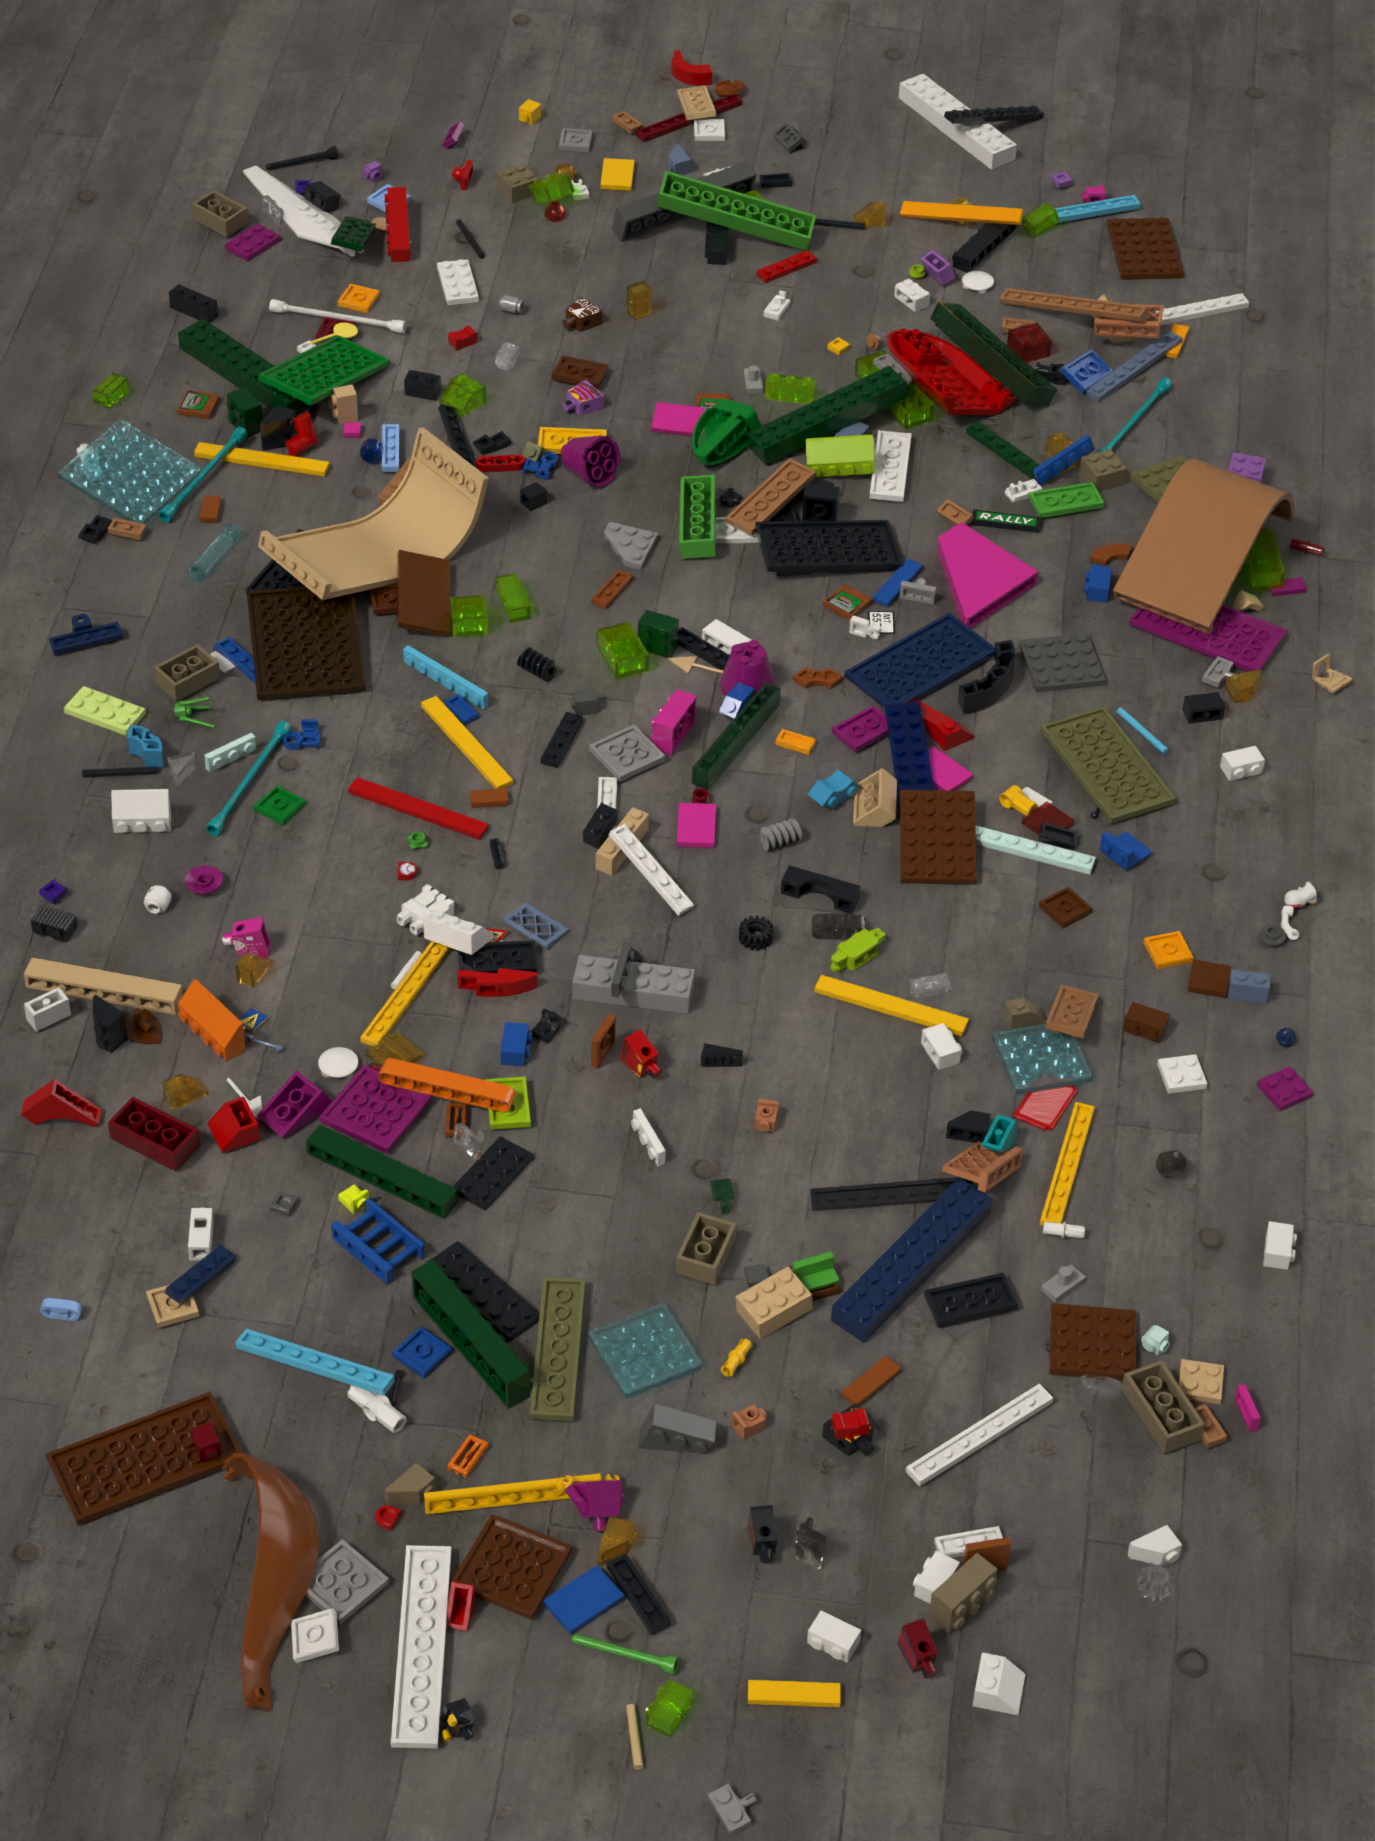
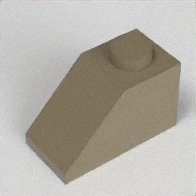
[1004,998,1047,1031]
[385,1463,435,1505]

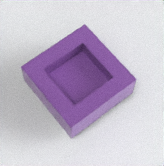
[1051,172,1072,188]

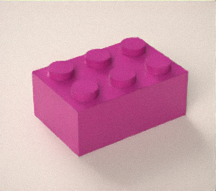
[651,689,696,756]

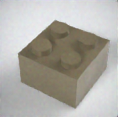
[496,164,539,203]
[1079,449,1127,492]

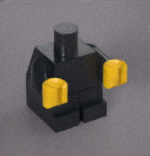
[440,1698,474,1742]

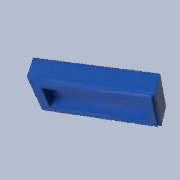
[444,694,479,726]

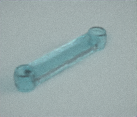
[188,523,240,583]

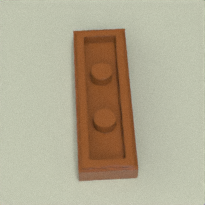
[591,570,633,609]
[841,1356,901,1407]

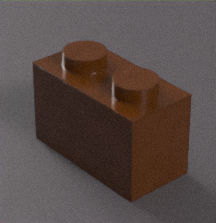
[1123,1002,1170,1043]

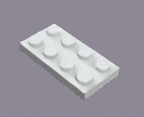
[437,259,479,305]

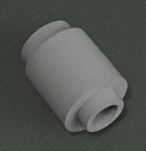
[499,295,524,314]

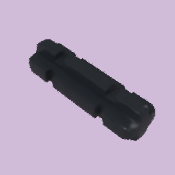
[490,838,505,869]

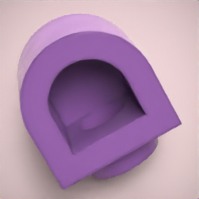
[362,161,383,183]

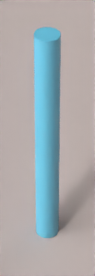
[1117,707,1169,754]

